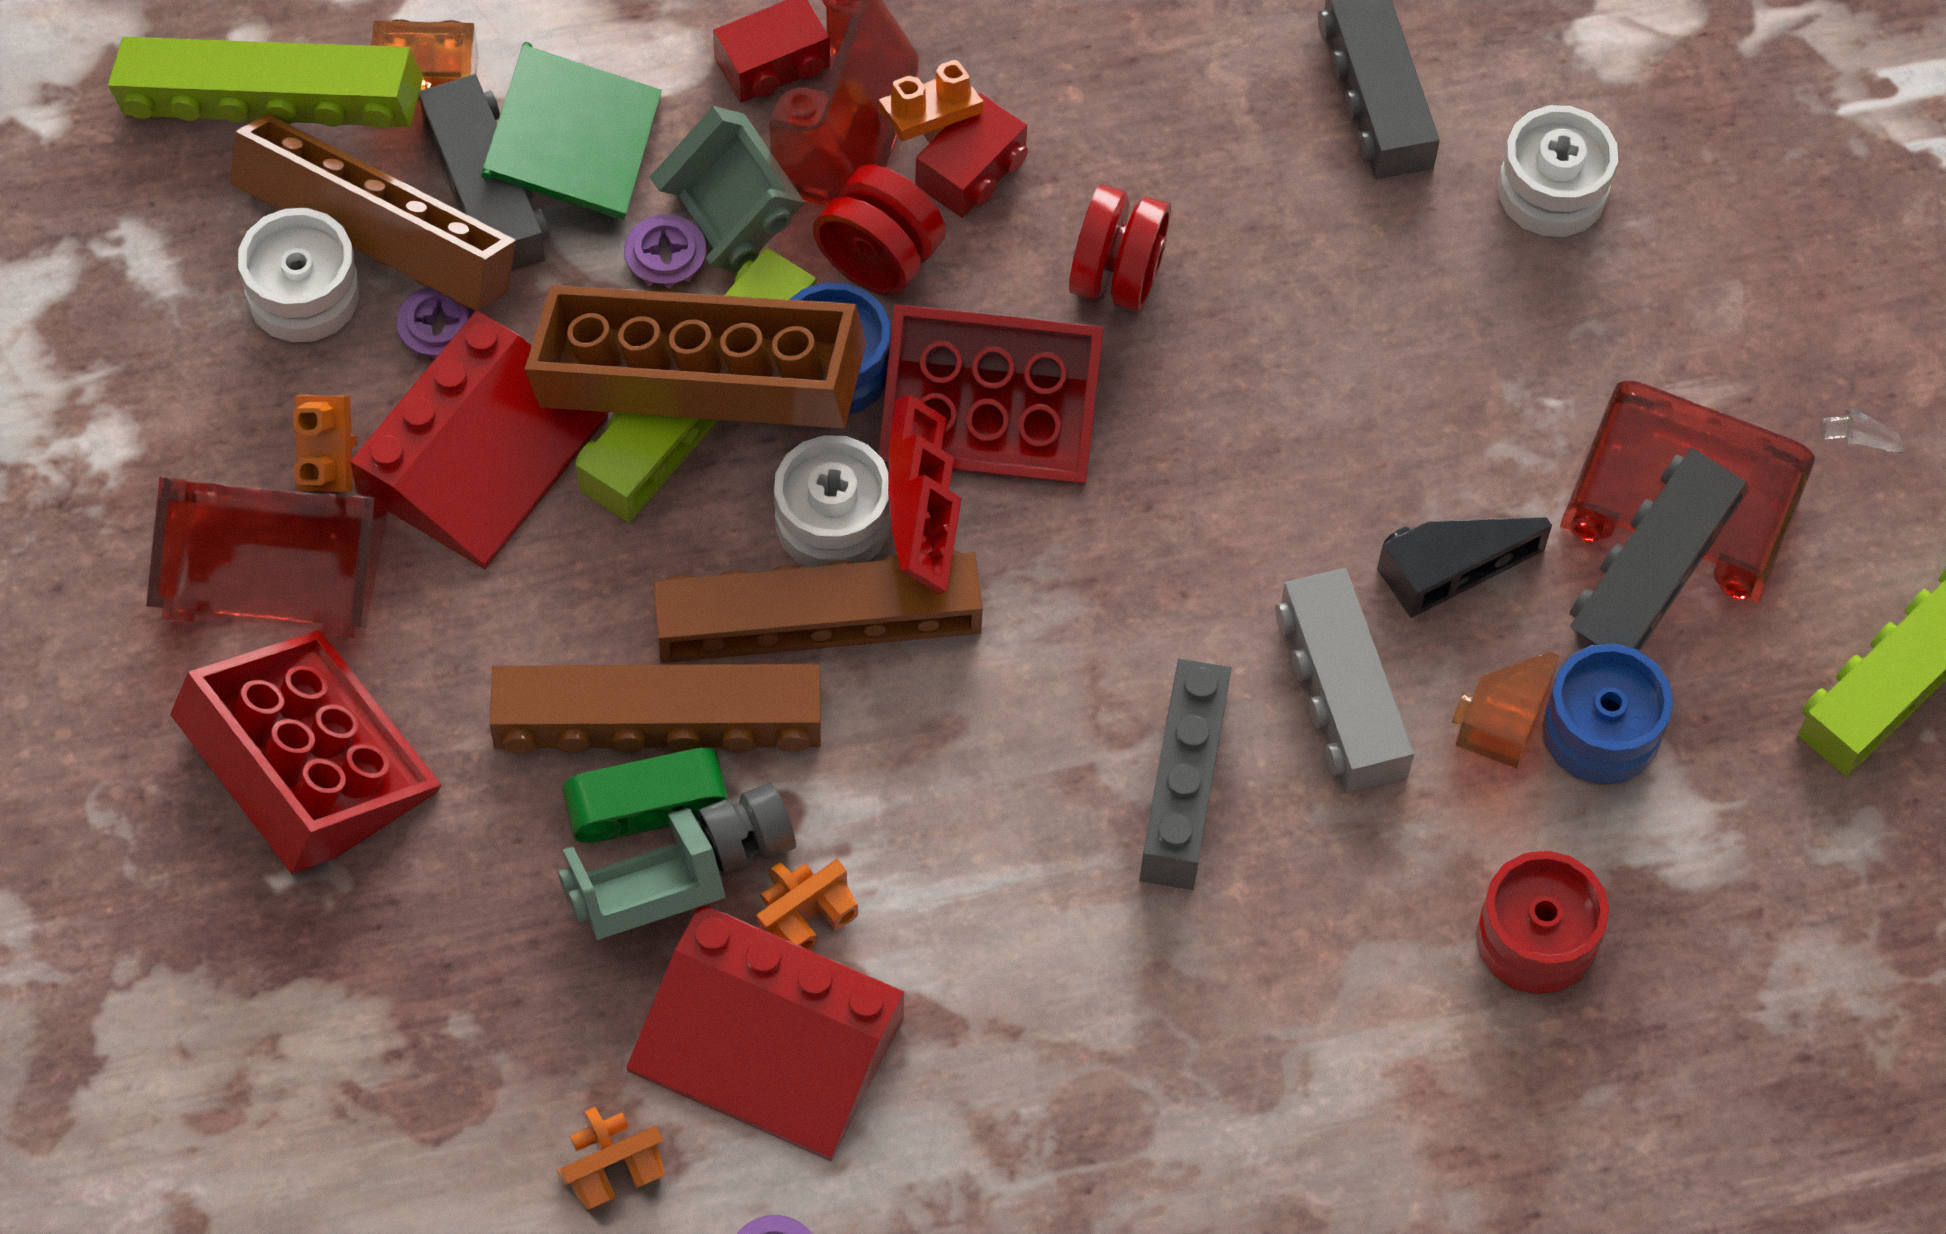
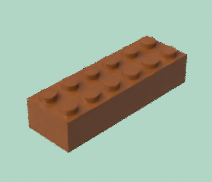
[525,285,867,429]

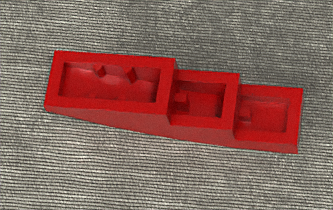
[888,394,962,594]

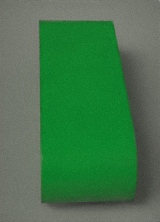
[562,748,729,843]

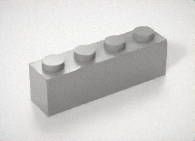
[1275,567,1414,793]

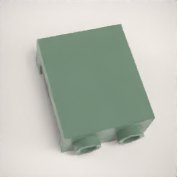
[650,106,805,272]
[558,807,726,940]

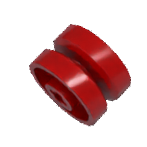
[813,164,946,296]
[1069,184,1171,313]
[1476,850,1610,994]

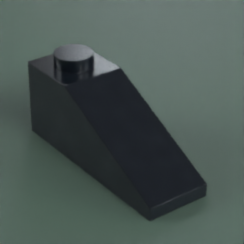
[1377,517,1552,618]

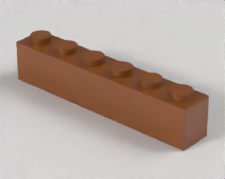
[230,114,516,311]
[653,550,983,663]
[490,664,821,753]

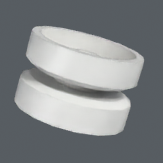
[1498,105,1618,237]
[238,208,360,343]
[774,435,891,567]

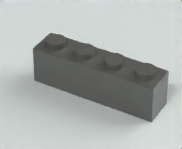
[1318,0,1440,179]
[419,74,550,271]
[1569,447,1750,651]
[1139,658,1232,890]

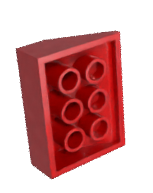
[878,304,1104,483]
[350,310,608,569]
[170,630,441,874]
[626,905,904,1161]

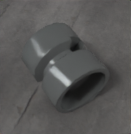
[697,782,796,877]

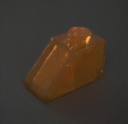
[1452,652,1560,769]

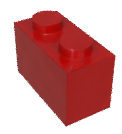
[713,0,830,103]
[915,93,1028,218]

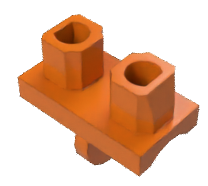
[879,60,983,143]
[293,394,357,492]
[756,859,858,950]
[556,1106,665,1210]

